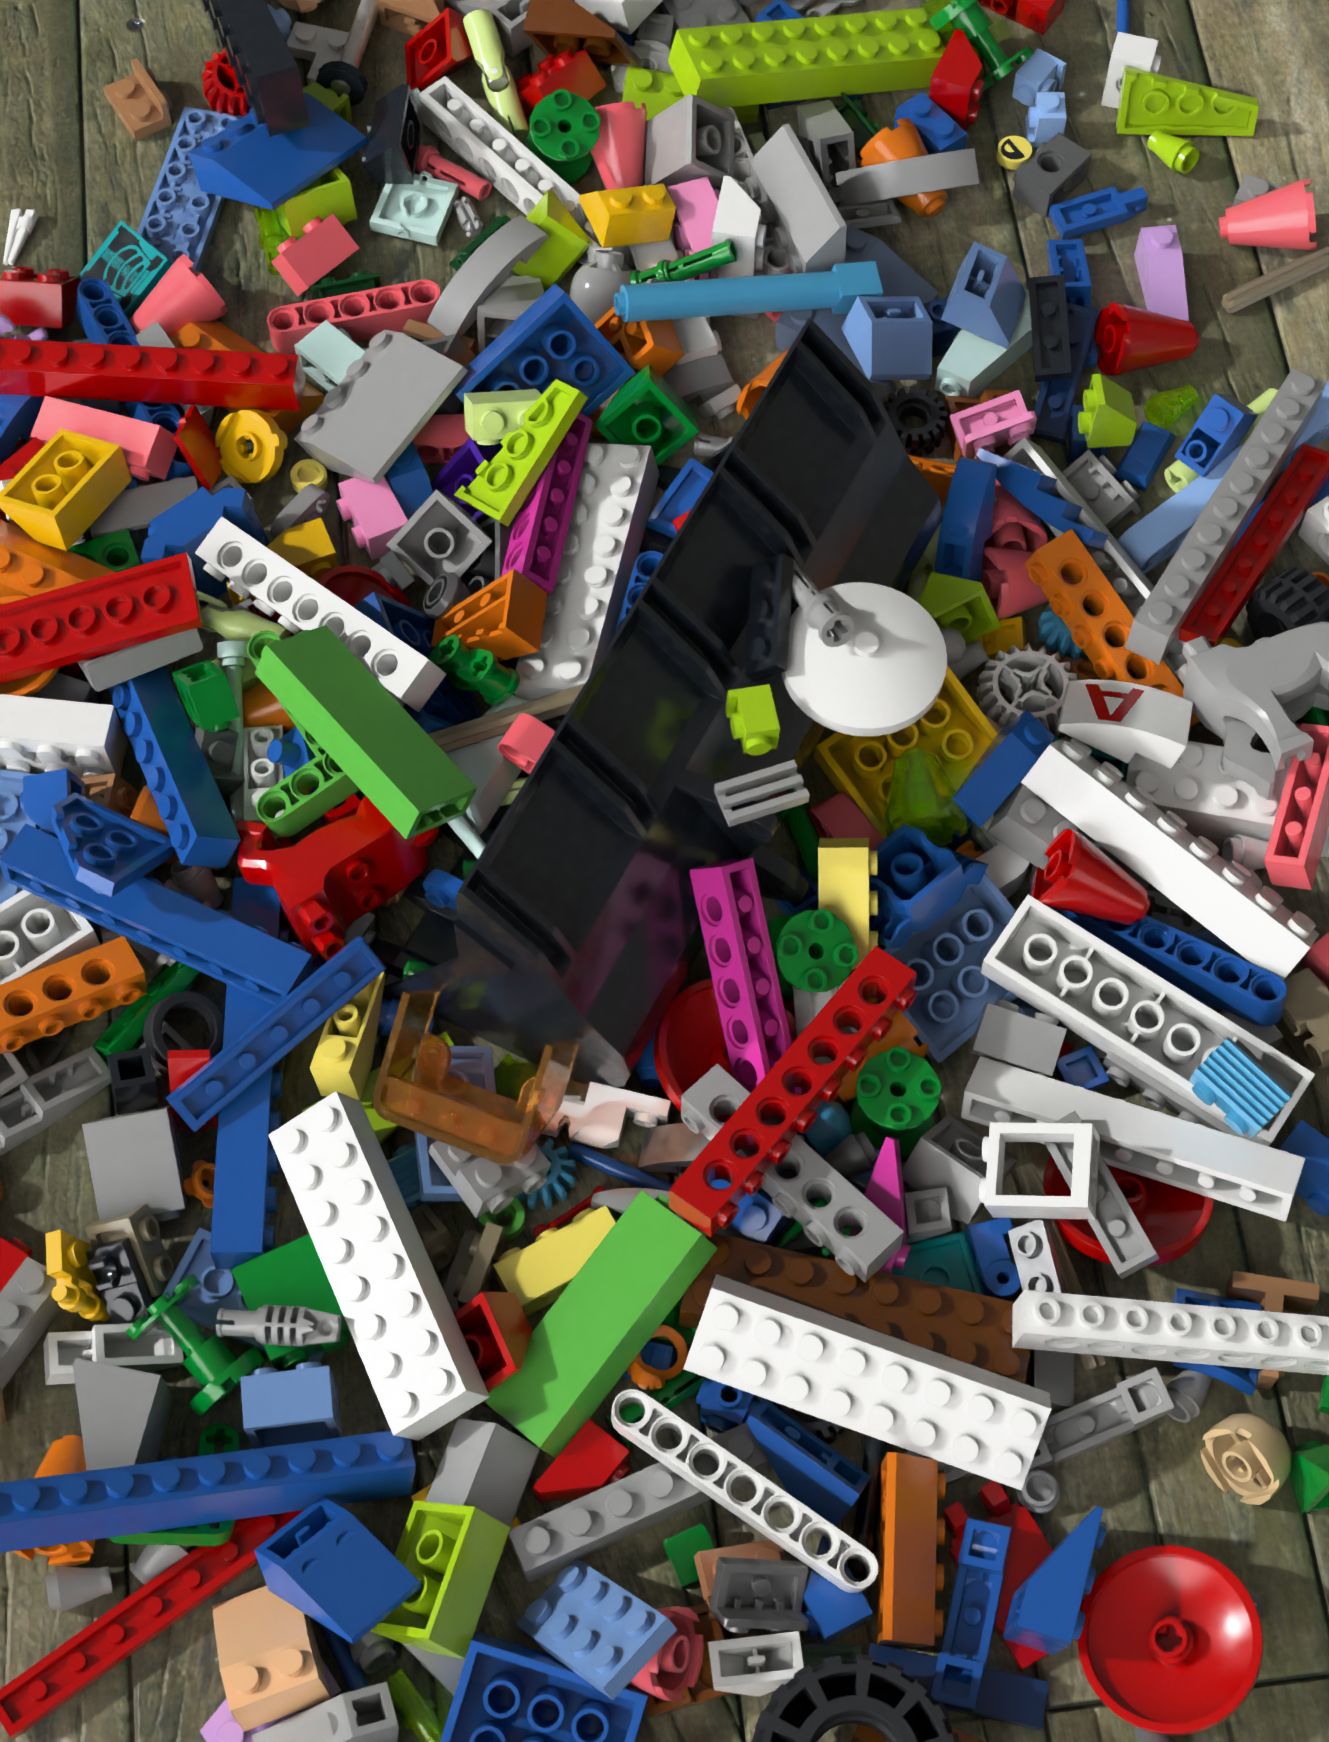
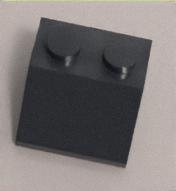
[362,84,423,185]

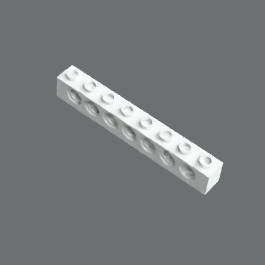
[419,76,629,266]
[195,516,446,713]
[1012,1290,1329,1375]

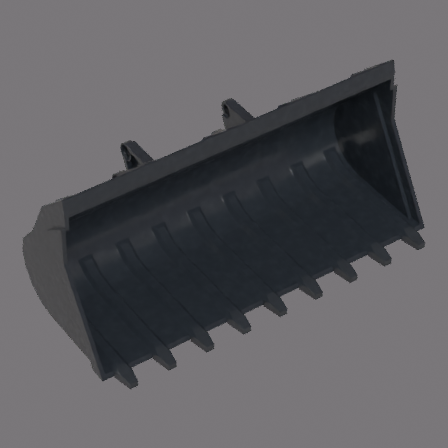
[369,318,942,1087]

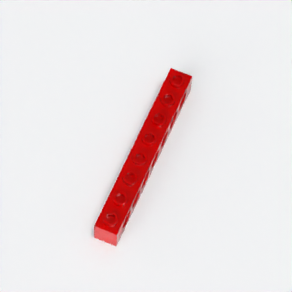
[669,946,917,1237]

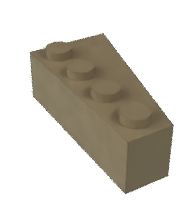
[1263,967,1329,1105]

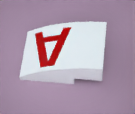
[1057,679,1193,769]

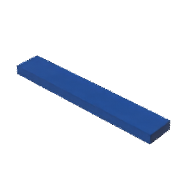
[166,936,387,1132]

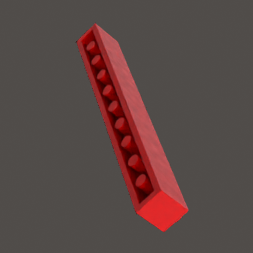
[0,338,305,411]

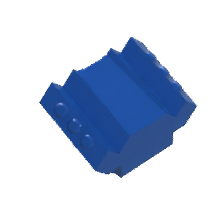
[141,487,270,606]
[870,824,989,949]

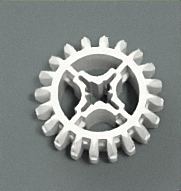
[976,643,1078,737]

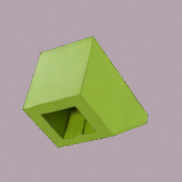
[1078,374,1137,448]

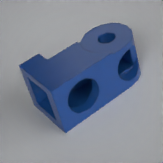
[965,1218,1021,1301]

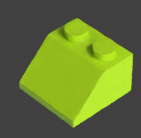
[275,166,358,238]

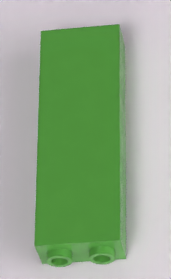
[255,625,477,839]
[484,1190,718,1458]

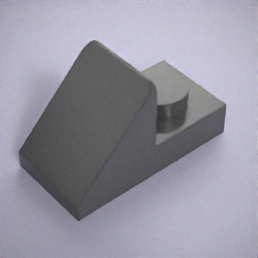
[195,726,245,802]

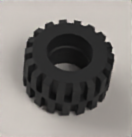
[1246,567,1329,640]

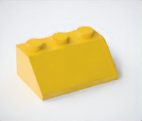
[0,429,132,551]

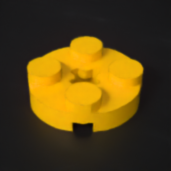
[215,409,288,483]

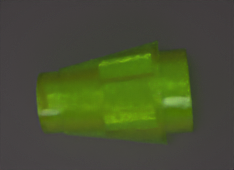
[1144,385,1198,428]

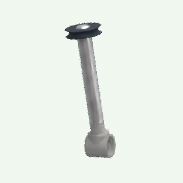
[316,0,379,106]

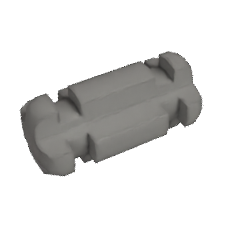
[453,196,484,238]

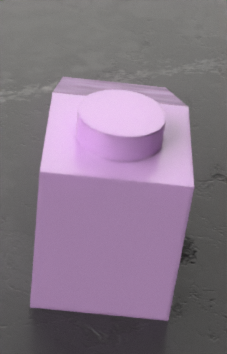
[1134,225,1189,321]

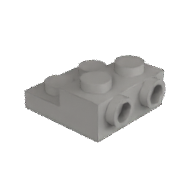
[428,1107,551,1218]

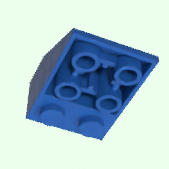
[254,1496,422,1644]
[1002,1506,1107,1655]

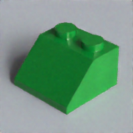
[595,364,699,466]

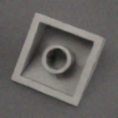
[902,1115,1017,1225]

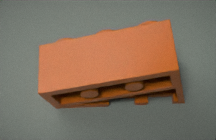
[431,569,547,662]

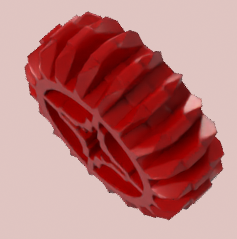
[202,48,252,117]

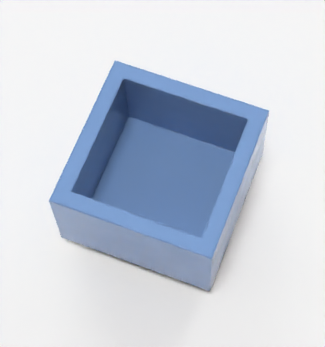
[240,1362,342,1449]

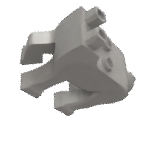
[1178,622,1329,800]

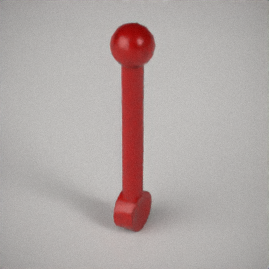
[533,1186,607,1239]

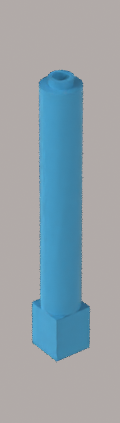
[614,261,883,323]

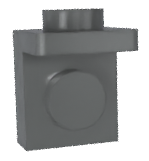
[371,550,417,593]

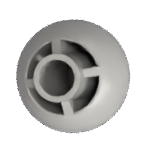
[570,250,633,324]

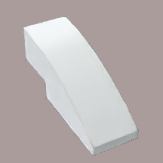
[43,1323,184,1385]

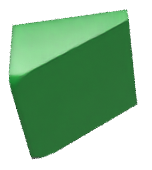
[663,1523,714,1588]

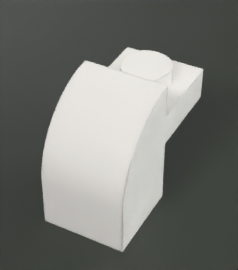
[971,814,1030,899]

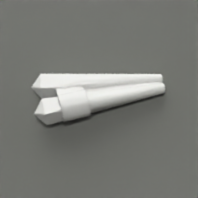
[3,208,39,265]

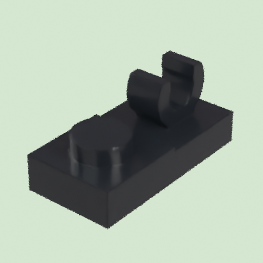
[85,1237,154,1324]

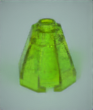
[884,748,968,846]

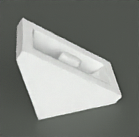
[708,1631,804,1697]

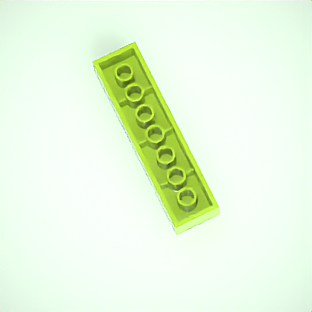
[668,8,946,108]

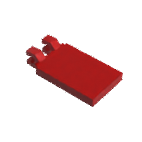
[940,1481,1084,1672]

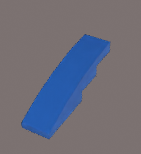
[1047,239,1098,367]
[977,448,1109,549]

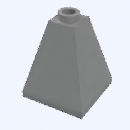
[477,275,544,355]

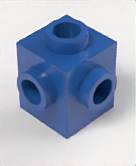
[696,1378,760,1434]

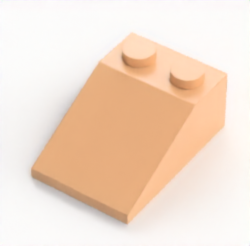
[212,1585,332,1732]

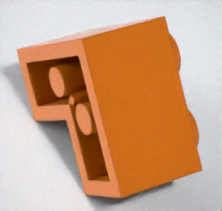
[594,306,685,377]

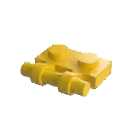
[46,1229,110,1322]

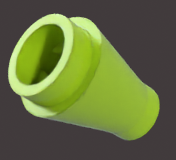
[1147,130,1200,174]

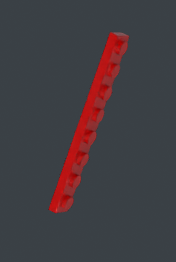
[1178,443,1329,648]
[0,1510,304,1740]

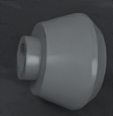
[423,572,471,620]

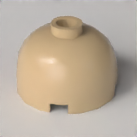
[1201,1413,1292,1505]

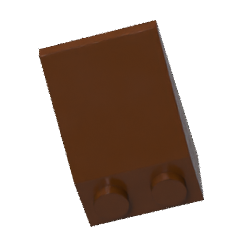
[522,0,642,67]

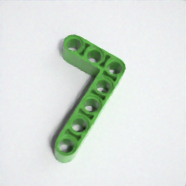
[247,630,360,838]

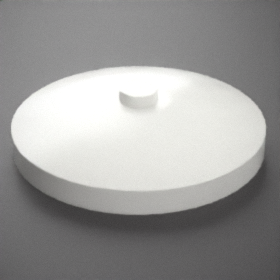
[781,582,947,736]

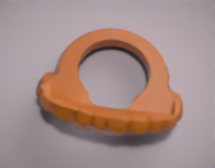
[627,1325,688,1391]

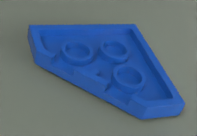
[50,792,176,897]

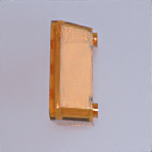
[372,990,579,1165]

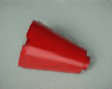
[1094,302,1199,376]
[1031,829,1150,925]

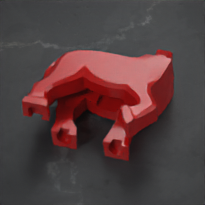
[236,794,439,961]

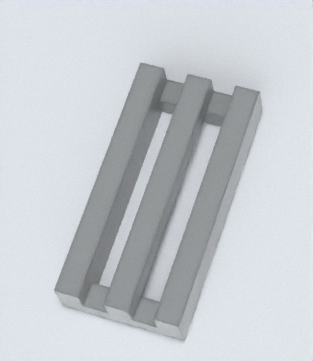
[714,760,810,827]

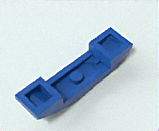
[930,1518,1012,1710]

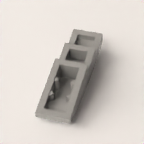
[0,1046,111,1156]

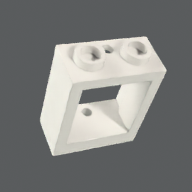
[979,1122,1100,1220]

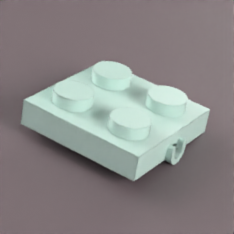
[370,171,459,246]

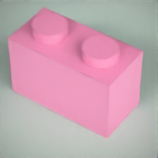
[336,476,408,560]

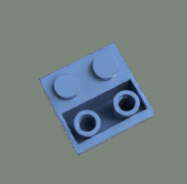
[941,242,1027,349]
[841,296,933,380]

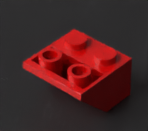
[514,49,607,118]
[0,266,81,328]

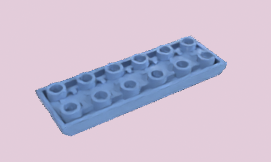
[137,107,242,272]

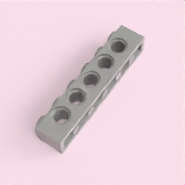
[681,1064,904,1282]

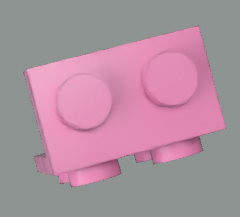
[950,390,1037,460]

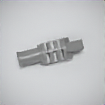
[216,1304,341,1347]

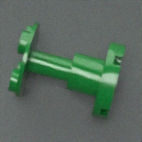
[928,0,1035,91]
[524,89,600,186]
[766,909,859,995]
[850,1046,941,1163]
[126,1274,266,1417]

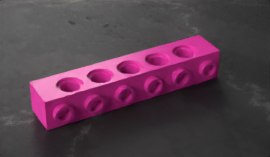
[501,412,593,596]
[689,858,802,1095]

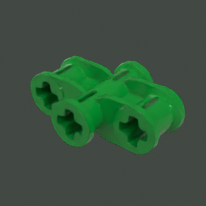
[428,635,520,705]

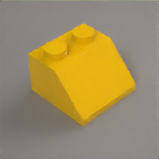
[579,184,676,248]

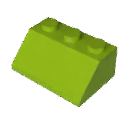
[370,1500,510,1659]

